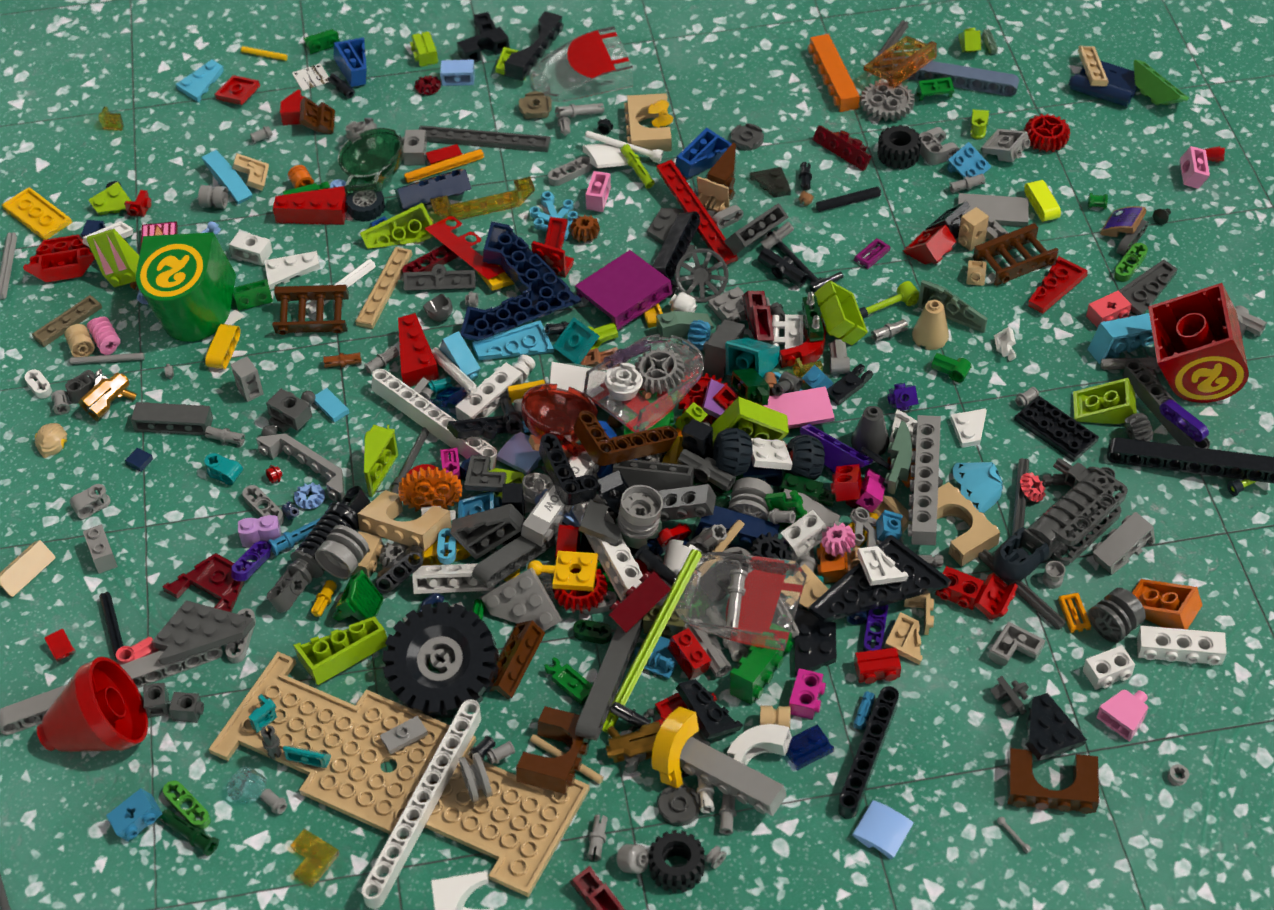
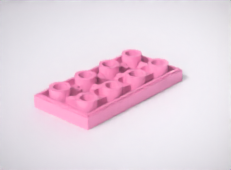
[757,386,835,429]

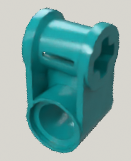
[204,453,243,485]

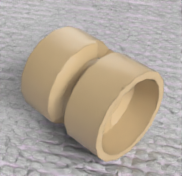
[64,324,95,357]
[760,705,790,728]

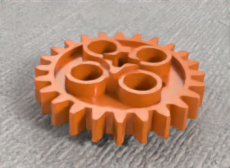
[398,467,462,511]

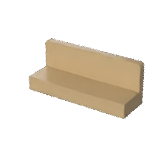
[0,540,55,597]

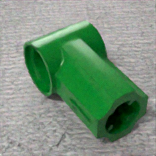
[931,353,972,383]

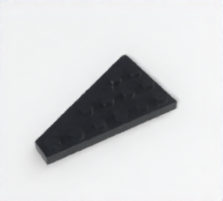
[809,535,951,623]

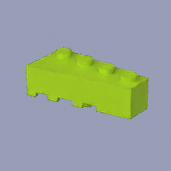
[293,616,387,685]

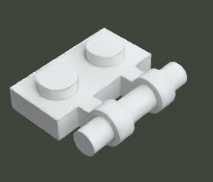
[770,314,803,349]

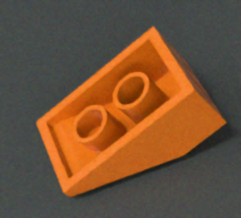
[1132,579,1203,629]

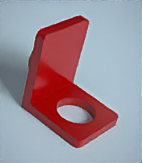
[45,629,76,662]

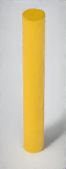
[241,46,288,61]

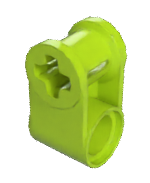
[970,109,989,139]

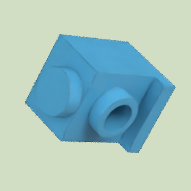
[876,510,903,541]

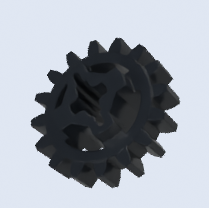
[750,532,793,573]

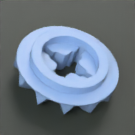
[294,482,325,509]

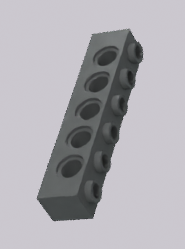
[602,484,716,525]

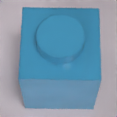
[802,365,834,389]

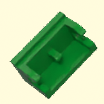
[916,77,954,101]

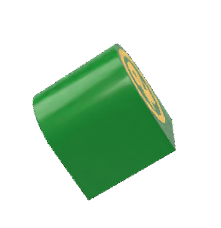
[136,232,236,342]

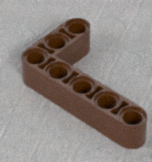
[573,411,678,466]

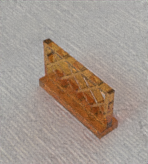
[864,36,937,88]

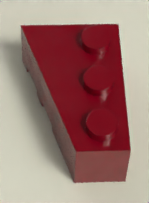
[609,571,671,633]

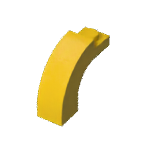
[652,707,699,788]

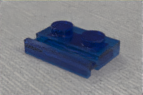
[429,387,467,408]
[786,724,834,770]

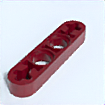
[402,245,459,277]

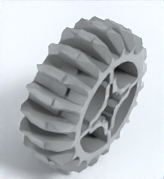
[635,347,685,395]

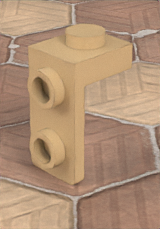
[904,593,934,635]

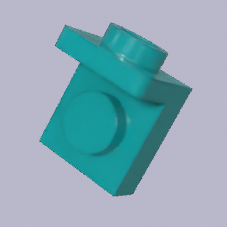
[248,694,277,733]

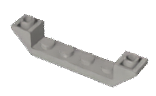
[256,434,345,502]

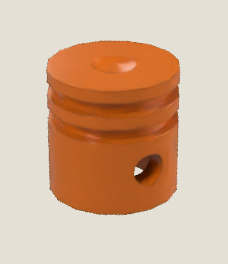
[288,165,314,188]

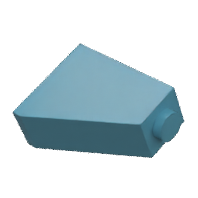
[439,331,481,381]

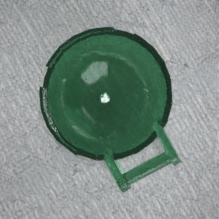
[338,128,404,194]

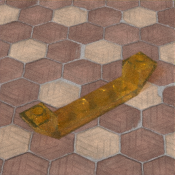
[430,177,535,222]

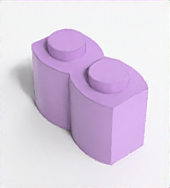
[238,515,282,548]

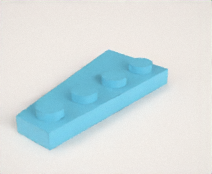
[472,320,554,360]

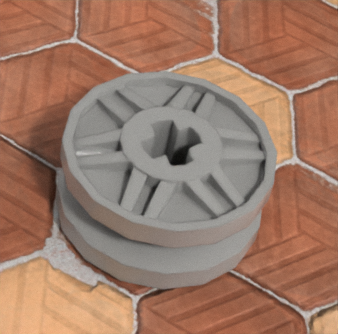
[459,752,492,803]

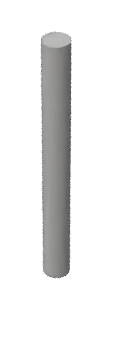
[70,353,145,365]

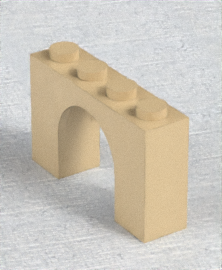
[624,93,672,153]
[911,482,1000,567]
[358,490,451,551]

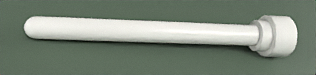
[585,131,664,164]

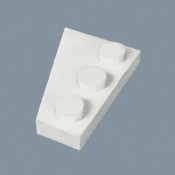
[264,251,320,290]

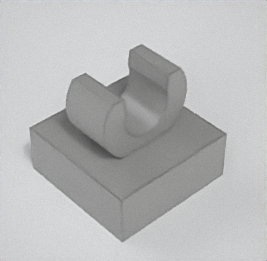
[413,377,433,400]

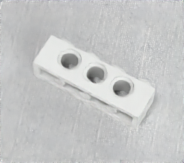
[455,362,524,420]
[412,563,495,594]
[1137,626,1227,665]

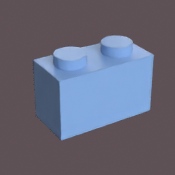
[440,60,475,86]

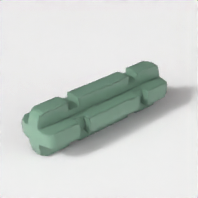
[982,29,998,55]

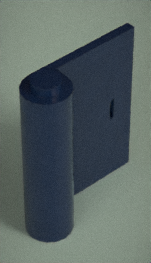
[1068,61,1138,107]

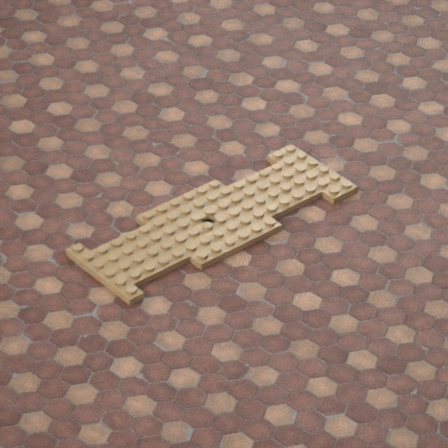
[209,652,590,897]

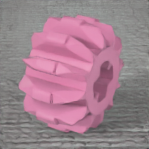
[821,522,856,557]

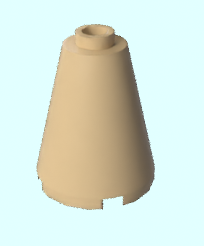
[912,300,949,350]

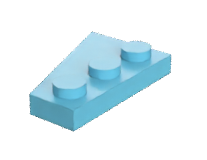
[176,60,224,103]

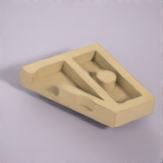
[884,612,923,665]

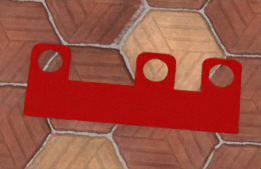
[424,216,505,280]

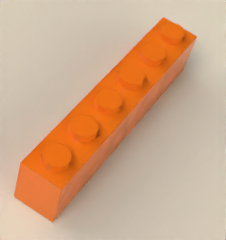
[808,34,860,112]

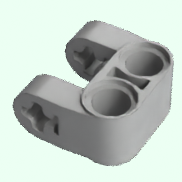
[919,127,960,165]

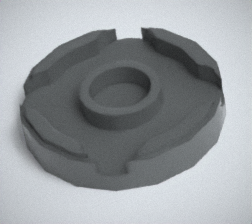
[731,123,764,150]
[658,784,701,826]

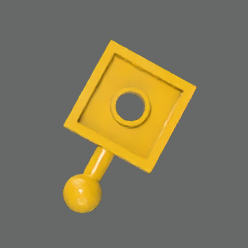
[527,551,598,591]

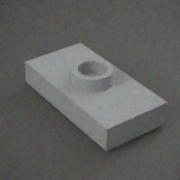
[380,715,428,755]

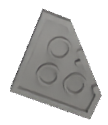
[481,567,563,631]

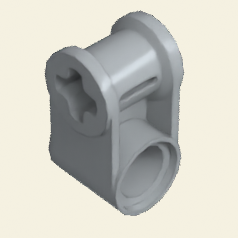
[70,484,111,519]

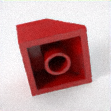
[903,224,957,265]

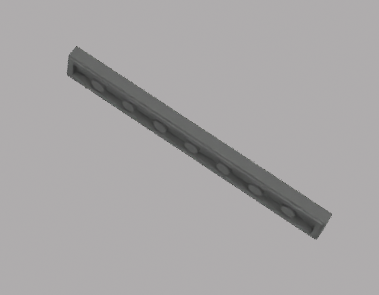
[419,125,551,152]

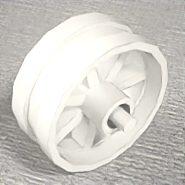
[522,473,552,504]

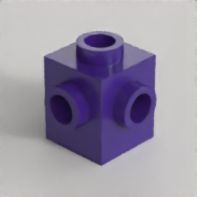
[887,383,919,411]

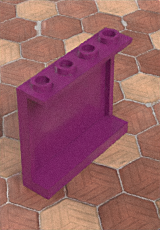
[575,250,673,330]

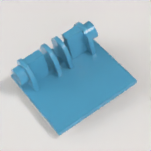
[947,142,992,178]
[632,636,678,679]

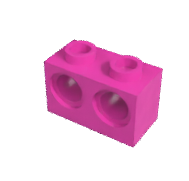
[789,668,826,720]

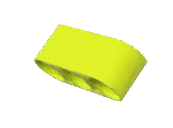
[1024,180,1061,222]

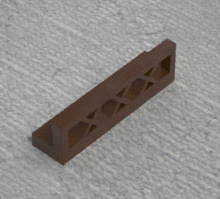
[490,620,545,699]

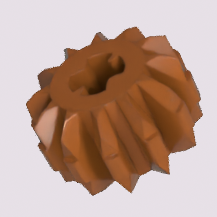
[570,215,600,243]

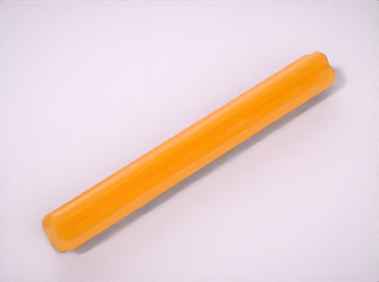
[404,149,484,183]

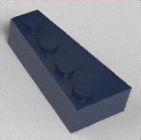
[394,169,472,210]
[691,506,780,551]

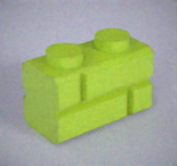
[409,31,438,67]

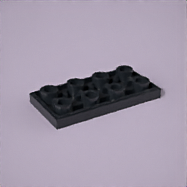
[1014,396,1099,462]

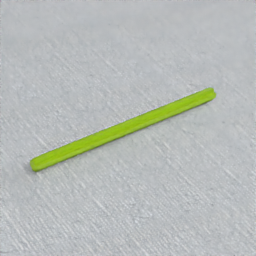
[602,549,702,733]

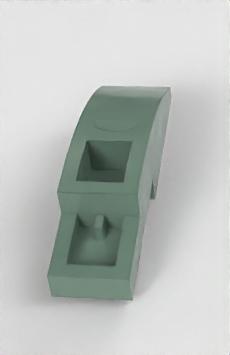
[885,421,912,494]

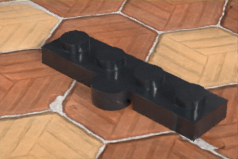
[447,415,518,439]

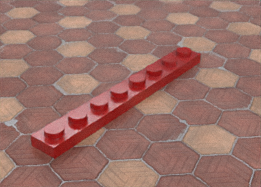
[656,159,738,265]

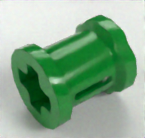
[1088,193,1108,209]

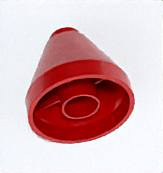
[37,657,148,752]

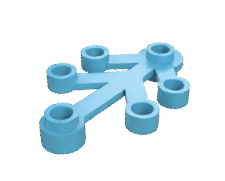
[530,191,578,241]

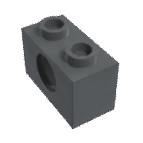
[266,388,312,431]

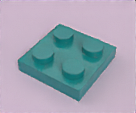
[553,317,600,366]

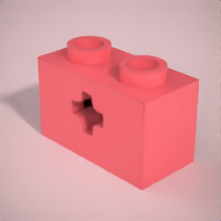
[1086,291,1132,328]

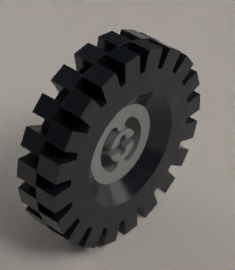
[382,602,499,719]

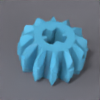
[687,320,711,352]

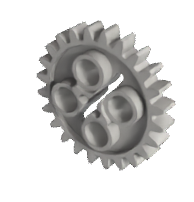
[860,79,915,121]

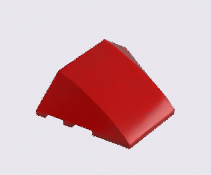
[23,234,95,282]

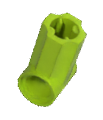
[588,323,618,350]

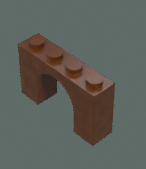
[516,706,591,795]
[1007,748,1099,814]

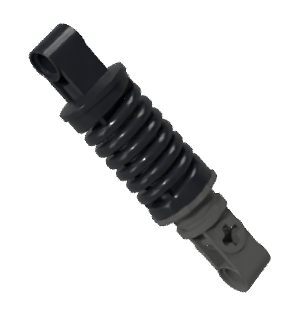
[267,486,371,613]

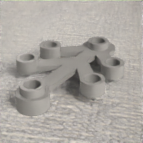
[850,507,904,547]

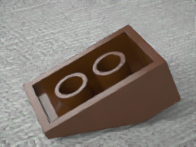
[707,143,736,200]

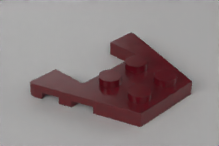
[163,553,245,612]

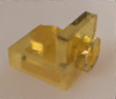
[99,107,124,131]
[793,358,823,383]

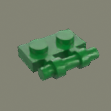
[764,490,807,530]

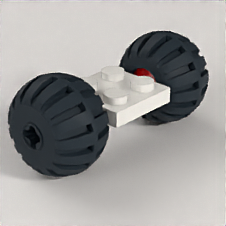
[713,428,825,480]

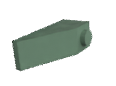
[656,311,714,343]

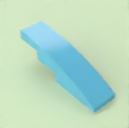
[201,150,253,205]

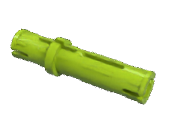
[620,144,655,189]

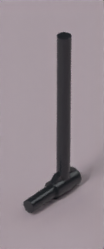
[767,231,844,293]

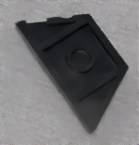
[794,606,837,677]

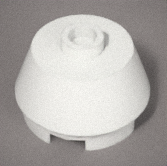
[604,363,643,401]

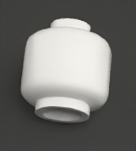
[669,292,697,312]

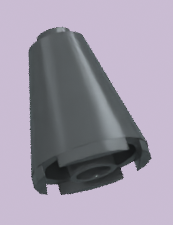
[851,406,889,457]

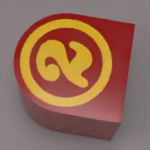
[1148,283,1249,403]

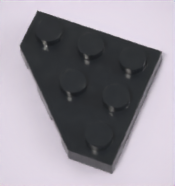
[1025,693,1087,761]

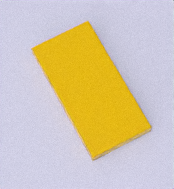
[2,187,72,240]

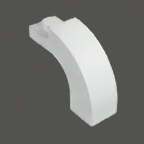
[727,724,792,766]

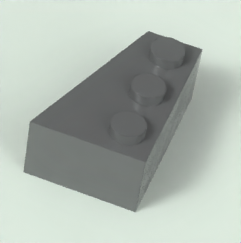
[702,319,745,381]

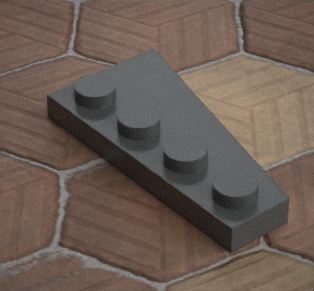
[1118,260,1177,315]

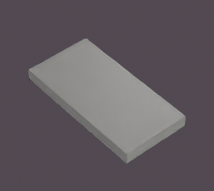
[958,193,1029,227]

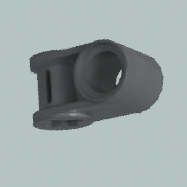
[65,370,95,404]

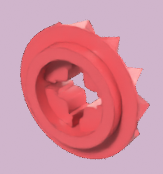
[1020,472,1046,502]

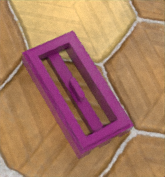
[854,238,891,269]

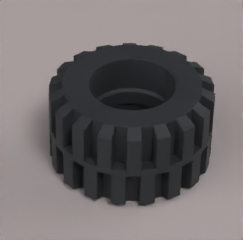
[877,125,921,169]
[649,830,705,893]

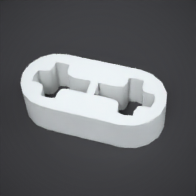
[24,370,52,399]

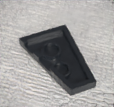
[676,679,743,740]

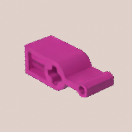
[440,448,461,479]
[856,468,885,513]

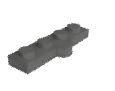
[403,264,476,291]

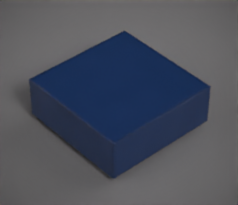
[125,448,153,472]

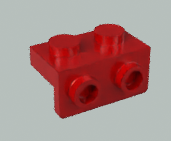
[973,573,1018,620]

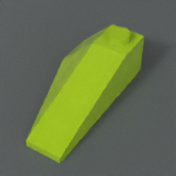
[360,203,434,249]

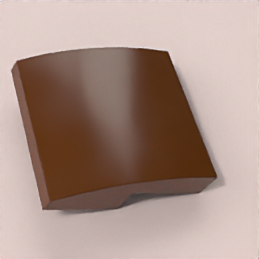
[299,97,335,134]

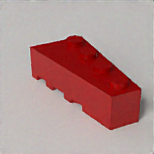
[273,186,348,225]

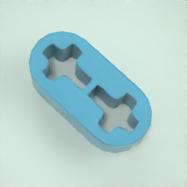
[437,528,457,565]

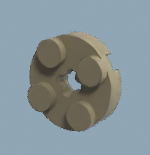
[519,91,552,119]

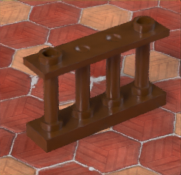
[973,223,1058,286]
[272,285,349,335]

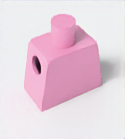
[1096,690,1149,742]

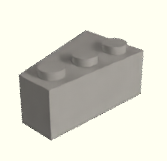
[1093,511,1155,575]

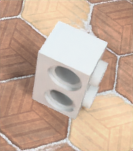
[781,510,827,558]
[1082,645,1135,690]

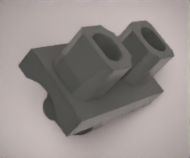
[990,676,1029,717]

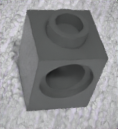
[143,683,169,718]
[169,692,204,723]

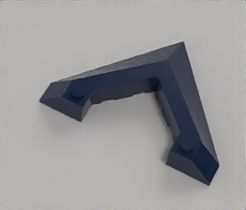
[460,221,582,341]

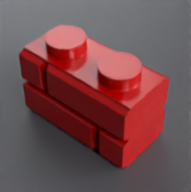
[854,647,901,684]

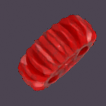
[1024,113,1070,153]
[552,568,608,614]

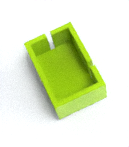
[814,280,868,345]

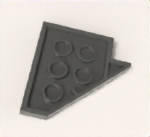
[152,600,255,665]

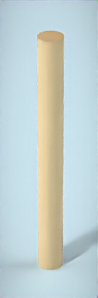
[530,734,604,784]

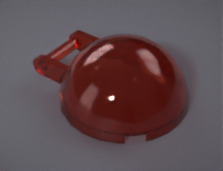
[521,384,598,457]

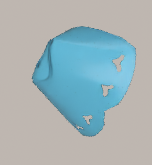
[953,462,1003,513]

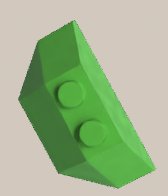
[1134,59,1189,105]

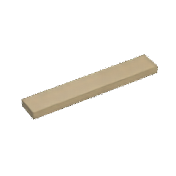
[355,247,412,329]

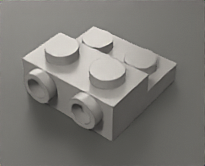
[981,129,1030,162]
[708,287,747,323]

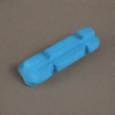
[854,691,875,730]

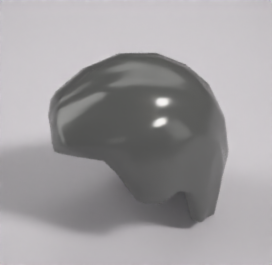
[423,294,453,321]

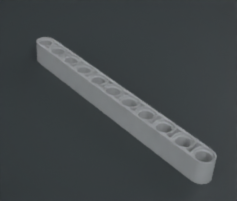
[0,646,222,735]

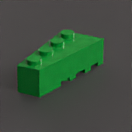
[730,623,793,705]

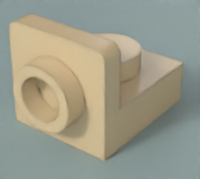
[966,260,986,286]

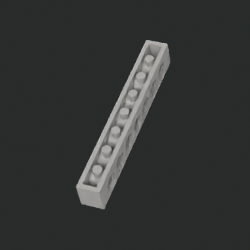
[908,415,941,546]

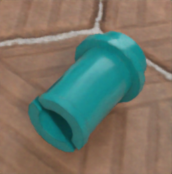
[427,376,452,394]

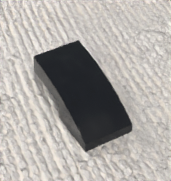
[473,12,496,34]

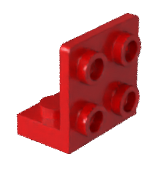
[531,241,574,277]

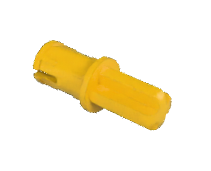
[311,580,337,617]

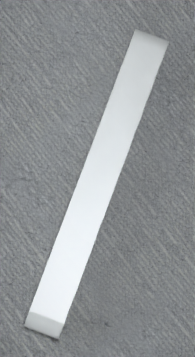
[372,369,497,470]

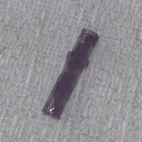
[604,339,651,368]

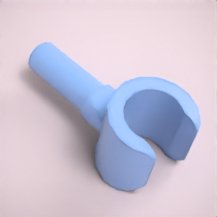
[200,221,221,234]

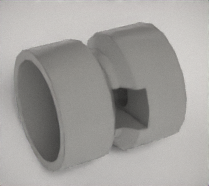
[198,185,228,209]

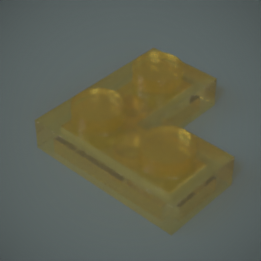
[290,829,340,888]

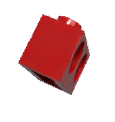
[831,464,862,501]
[935,566,984,610]
[667,628,712,680]

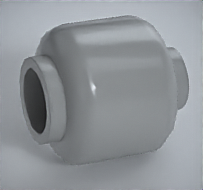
[616,844,649,874]

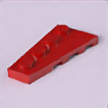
[1028,256,1088,313]

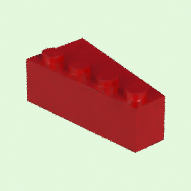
[398,313,439,387]

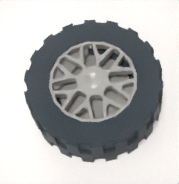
[346,185,385,221]

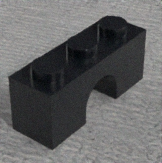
[457,27,510,63]

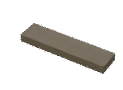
[32,295,102,347]

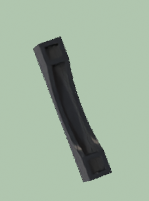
[505,11,564,81]

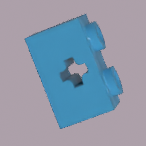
[106,788,163,841]

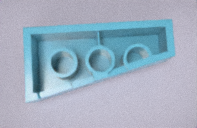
[1087,313,1154,364]

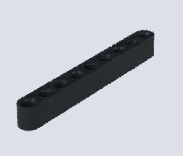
[1107,438,1274,483]

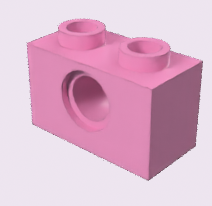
[1180,146,1210,189]
[585,171,611,212]

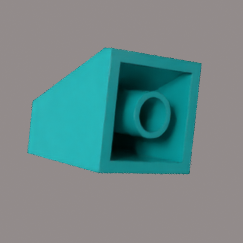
[725,338,780,379]

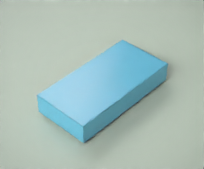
[314,388,349,423]

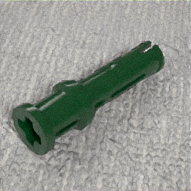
[159,809,219,856]

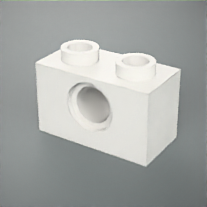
[229,231,273,266]

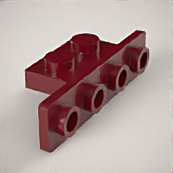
[812,125,871,171]

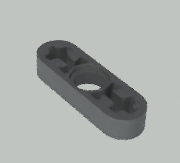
[1116,219,1149,256]

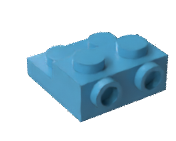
[458,492,502,518]

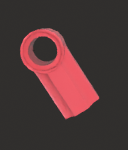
[116,637,159,665]

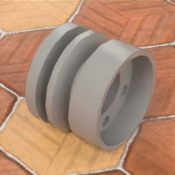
[728,477,773,521]
[617,485,663,539]
[315,525,369,579]

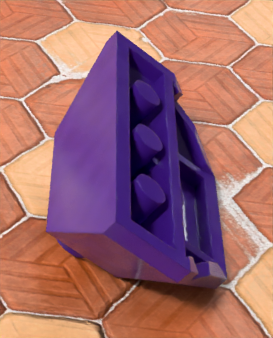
[799,424,873,473]

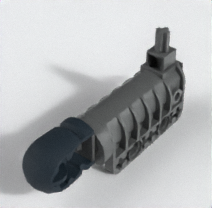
[993,458,1128,581]

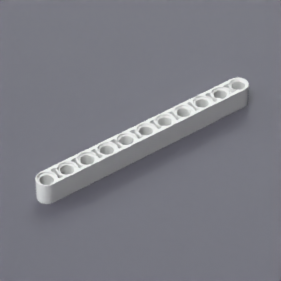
[362,700,481,909]

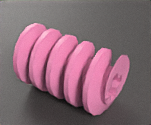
[87,316,120,355]

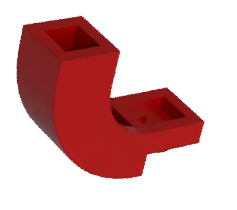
[779,318,826,369]

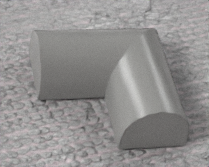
[989,622,1046,666]

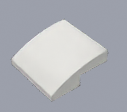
[583,143,628,168]

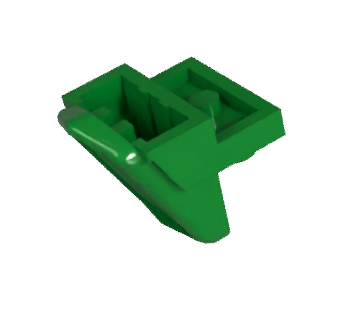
[332,570,383,622]

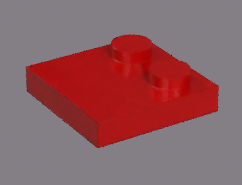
[214,75,260,105]

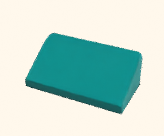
[283,746,331,768]

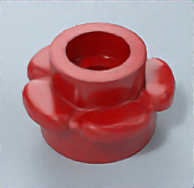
[265,465,283,483]

